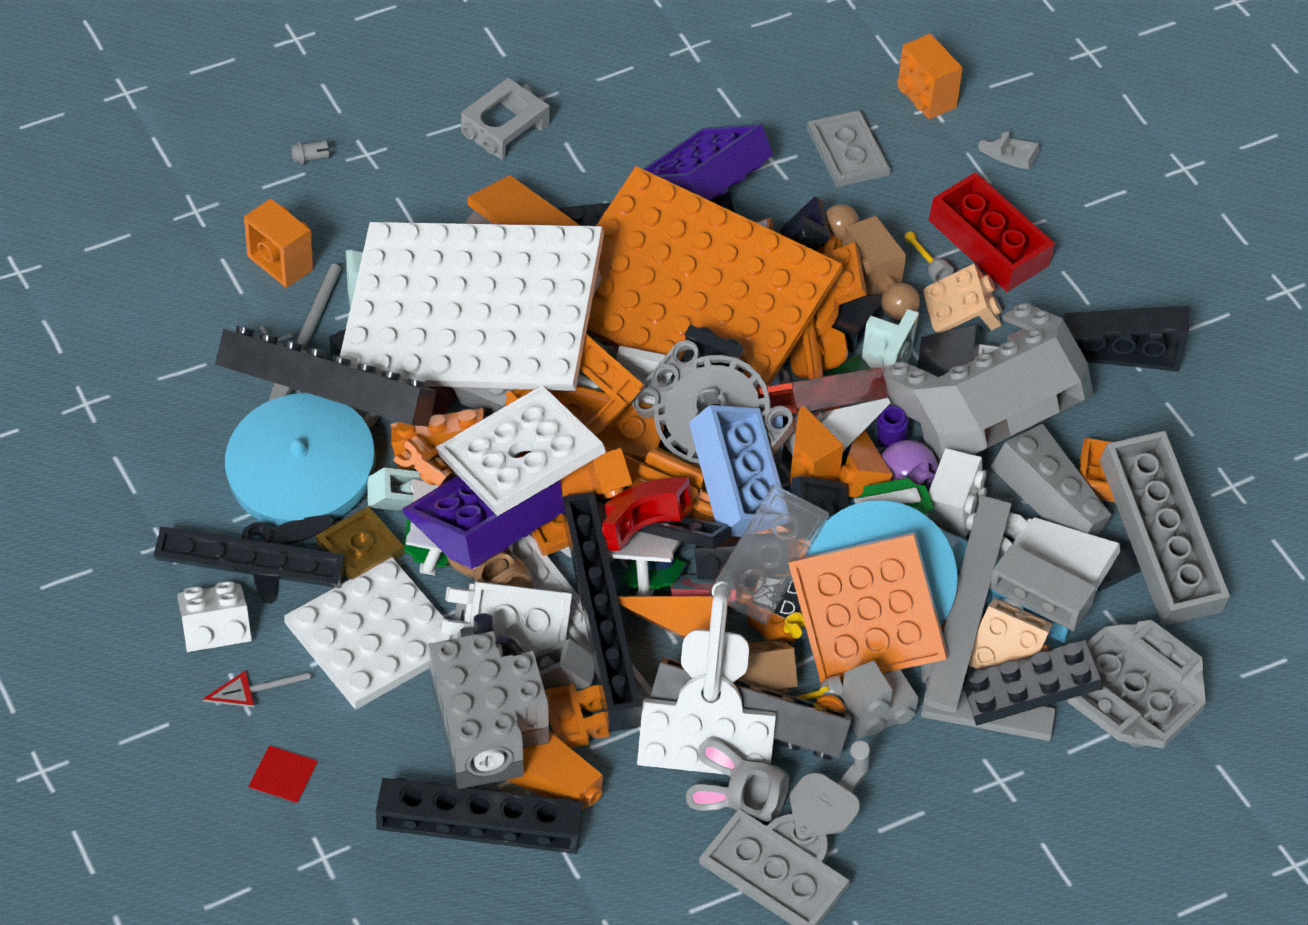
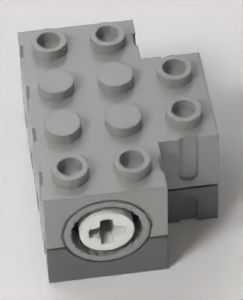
[428,631,549,789]

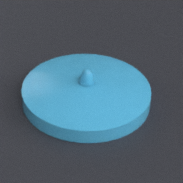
[225,393,376,527]
[805,500,957,626]

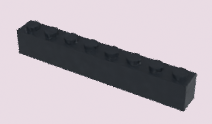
[215,326,437,427]
[562,492,641,732]

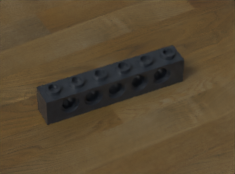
[375,778,583,854]

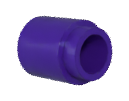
[877,406,908,448]

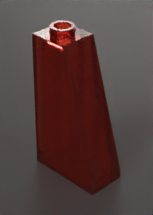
[757,367,887,416]

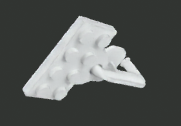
[637,582,776,775]

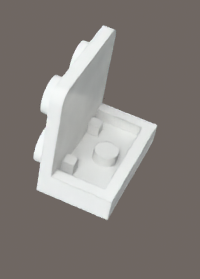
[177,581,252,652]

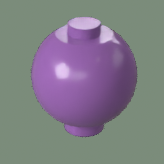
[881,440,938,493]

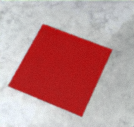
[248,745,318,803]

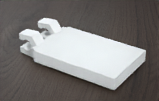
[998,513,1120,590]
[441,581,572,654]

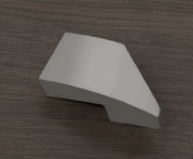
[978,131,1040,170]

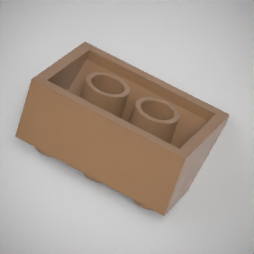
[737,638,798,694]

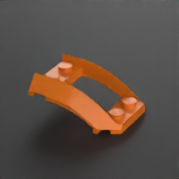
[505,334,645,436]

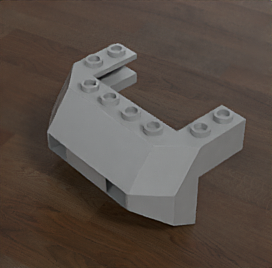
[879,303,1094,466]

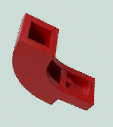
[602,478,693,551]

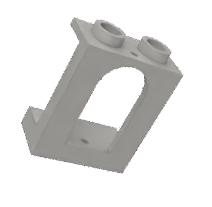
[461,78,550,161]

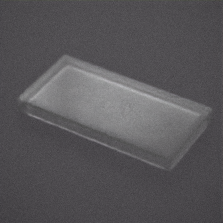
[709,484,830,625]

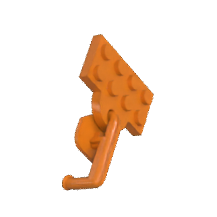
[789,242,867,412]

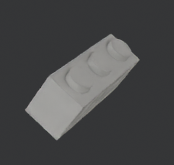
[990,544,1097,632]

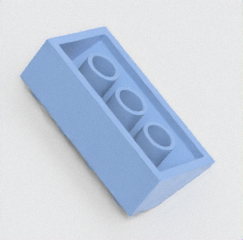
[689,405,791,537]

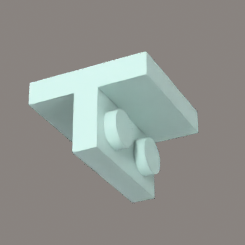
[862,309,919,390]

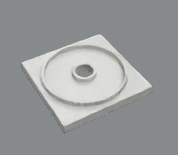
[436,386,606,516]

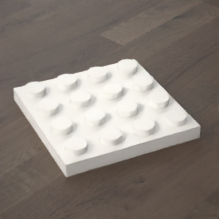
[284,558,459,710]

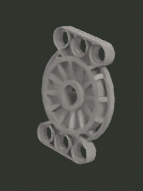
[632,340,795,466]

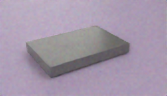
[807,110,890,187]

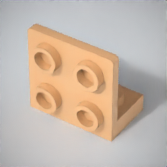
[968,598,1053,670]

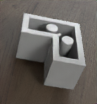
[841,661,918,739]

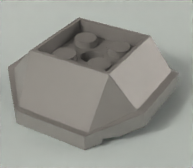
[1067,620,1206,749]

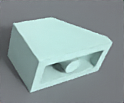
[367,468,424,511]

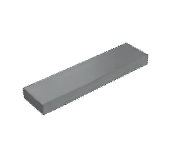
[921,685,1055,741]

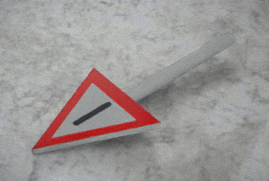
[201,671,311,708]

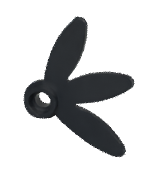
[241,516,333,604]

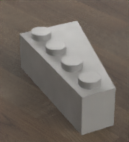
[990,424,1111,537]

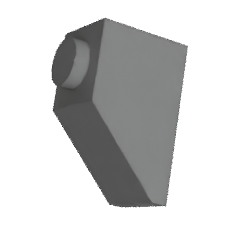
[534,639,595,691]

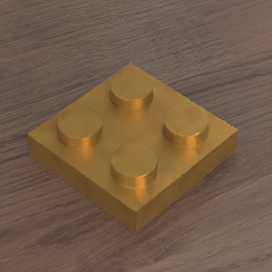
[316,506,405,580]

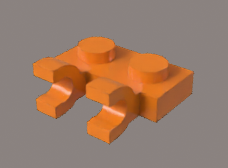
[393,433,456,486]
[544,684,610,748]

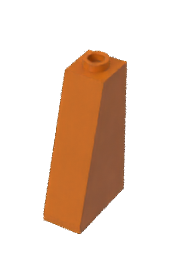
[507,731,603,810]

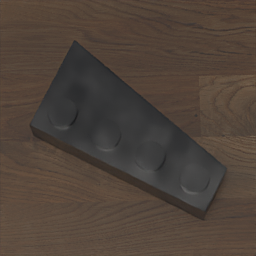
[1063,306,1189,372]

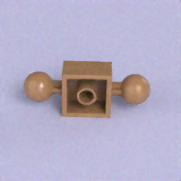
[825,204,920,320]

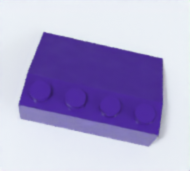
[643,124,773,200]
[402,475,563,569]

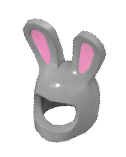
[685,738,789,822]

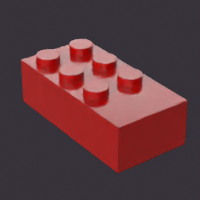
[928,172,1055,292]

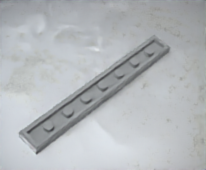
[923,495,1012,714]

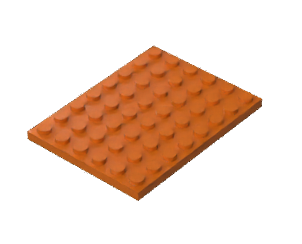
[586,166,843,399]

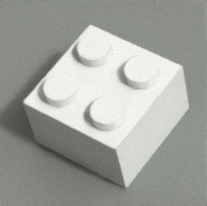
[927,448,987,540]

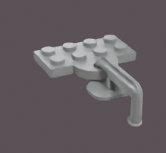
[699,741,870,925]

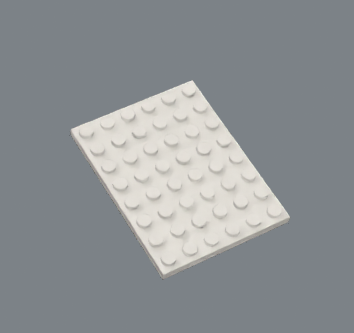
[340,222,604,391]

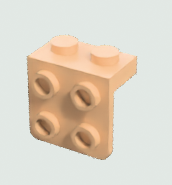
[923,264,1002,333]

